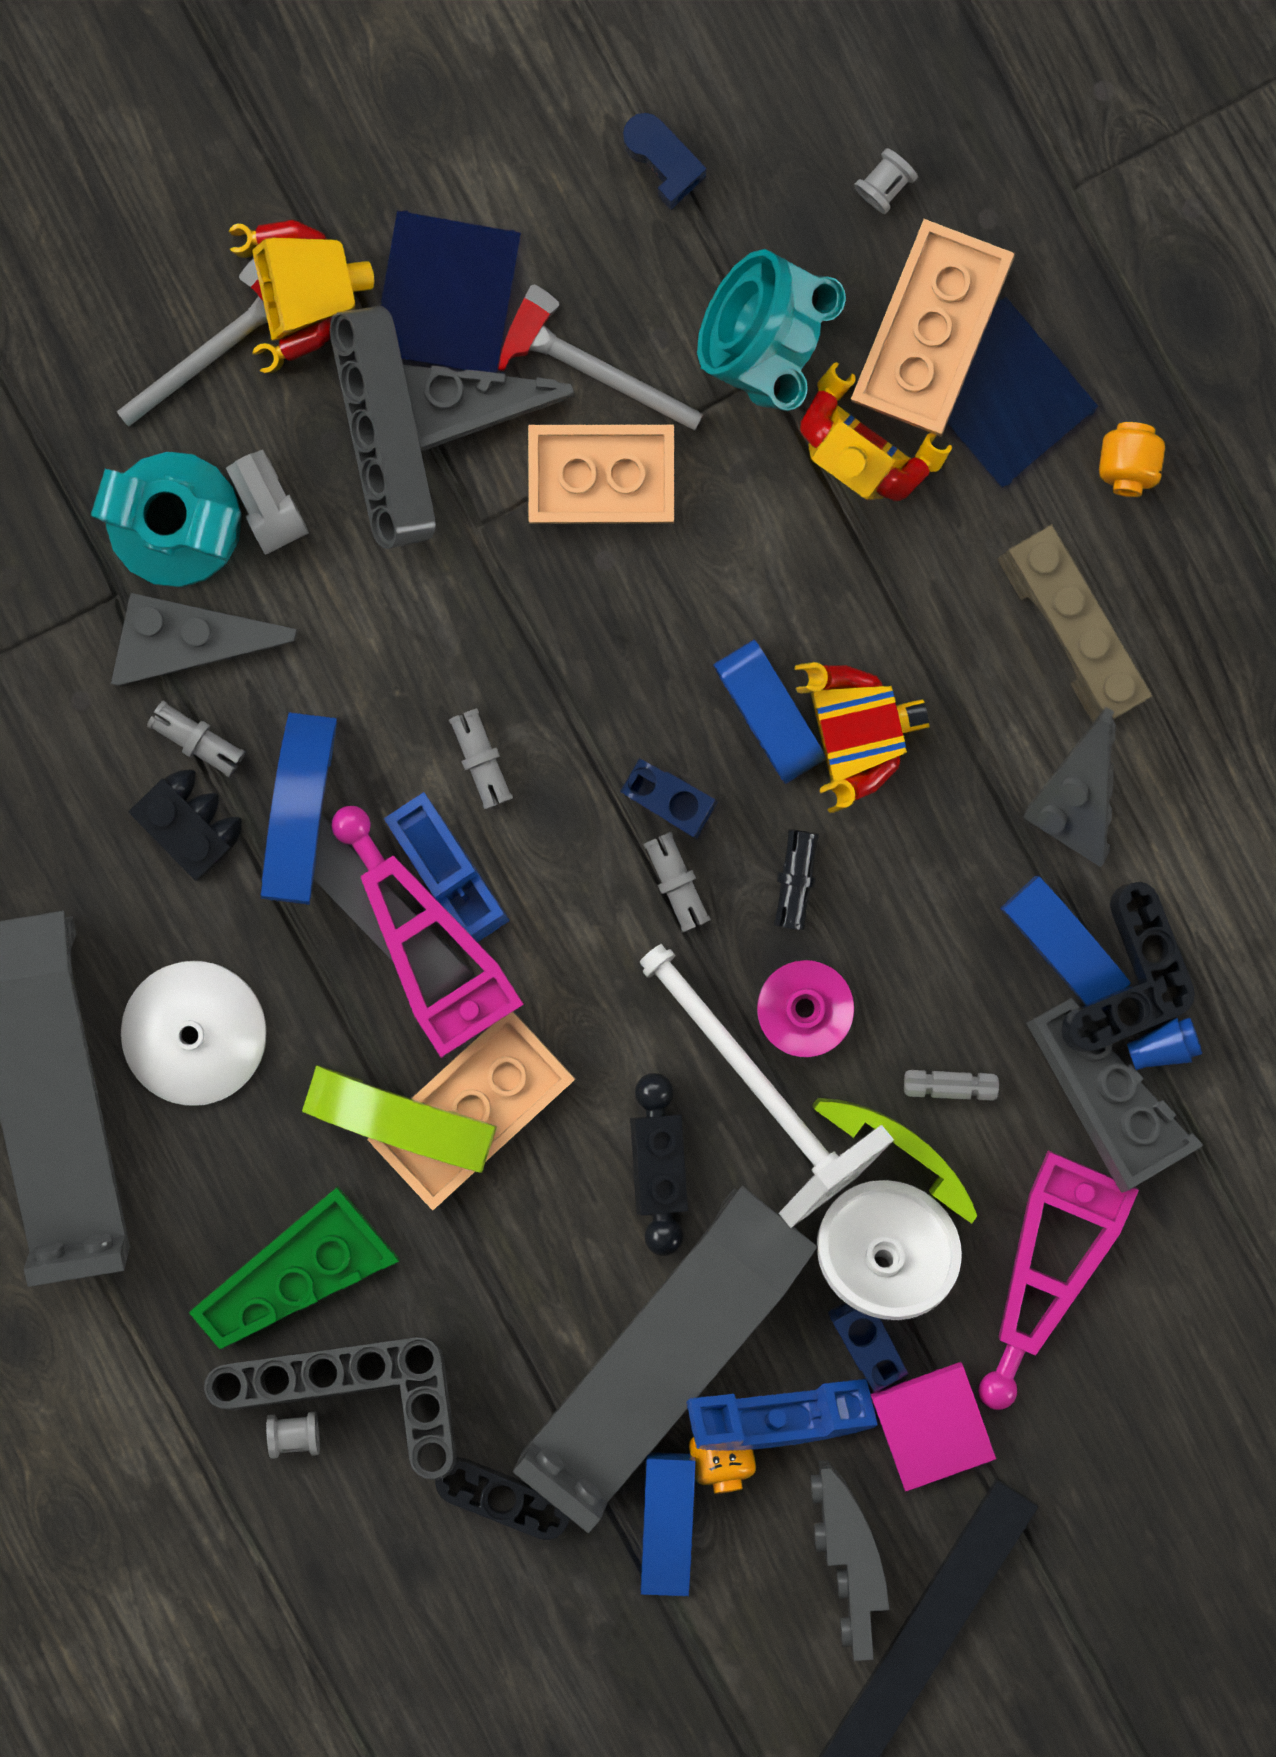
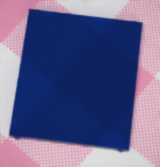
[380,210,521,373]
[947,297,1098,488]

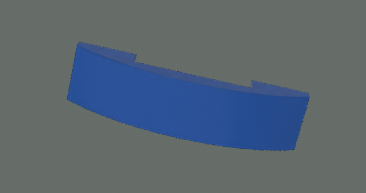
[261,713,337,905]
[686,1379,878,1451]

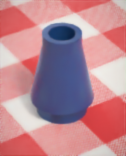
[1127,1017,1203,1070]

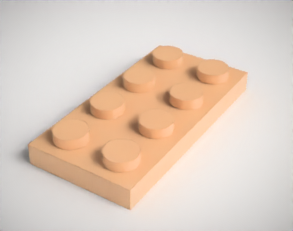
[851,219,1015,437]
[367,1011,575,1210]

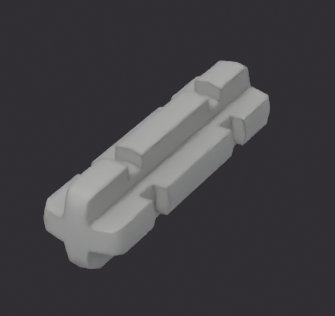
[904,1070,999,1101]

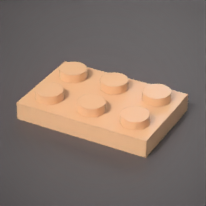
[528,425,674,524]

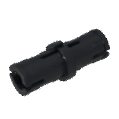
[774,829,819,930]

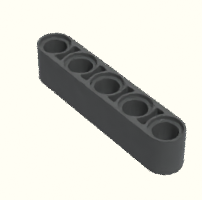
[330,306,436,549]
[314,815,475,1004]

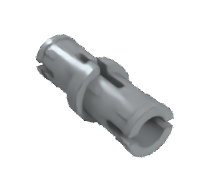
[147,700,246,778]
[449,708,513,810]
[643,831,711,932]

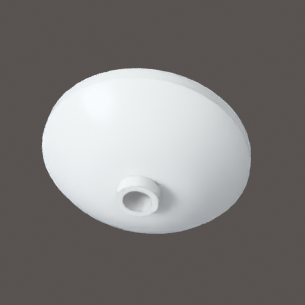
[121,961,267,1106]
[817,1180,962,1320]

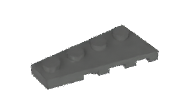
[1026,998,1204,1193]

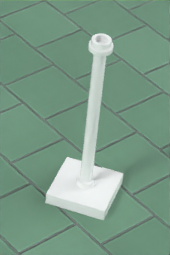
[640,944,894,1228]

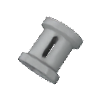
[854,148,918,214]
[266,1411,320,1459]

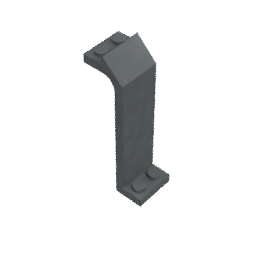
[0,910,130,1287]
[513,1186,818,1533]

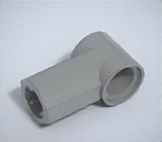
[226,449,309,555]

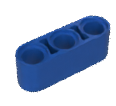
[713,639,827,784]

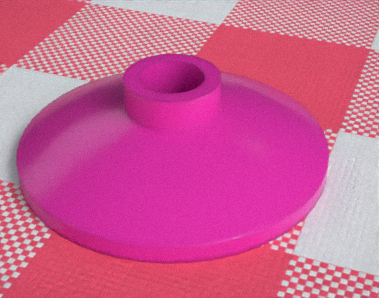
[757,960,854,1057]

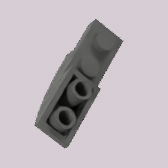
[811,1460,889,1661]

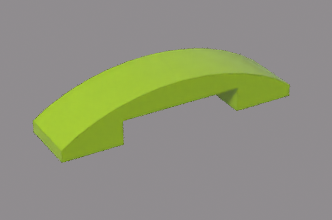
[302,1066,497,1173]
[812,1098,977,1224]

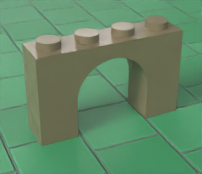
[997,525,1152,722]

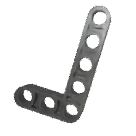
[204,1337,457,1480]

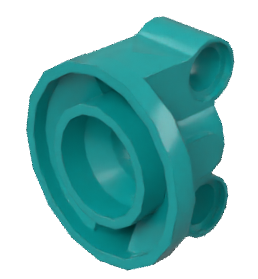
[697,249,846,411]
[90,452,242,588]

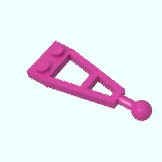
[331,806,524,1057]
[979,1150,1139,1410]

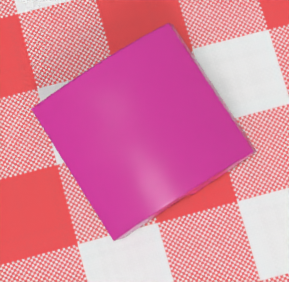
[871,1362,996,1492]

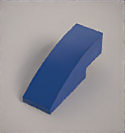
[384,792,510,942]
[1000,876,1131,1009]
[641,1452,695,1596]

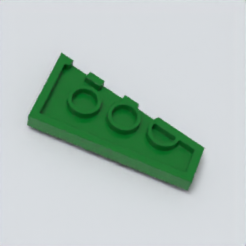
[189,1186,400,1349]

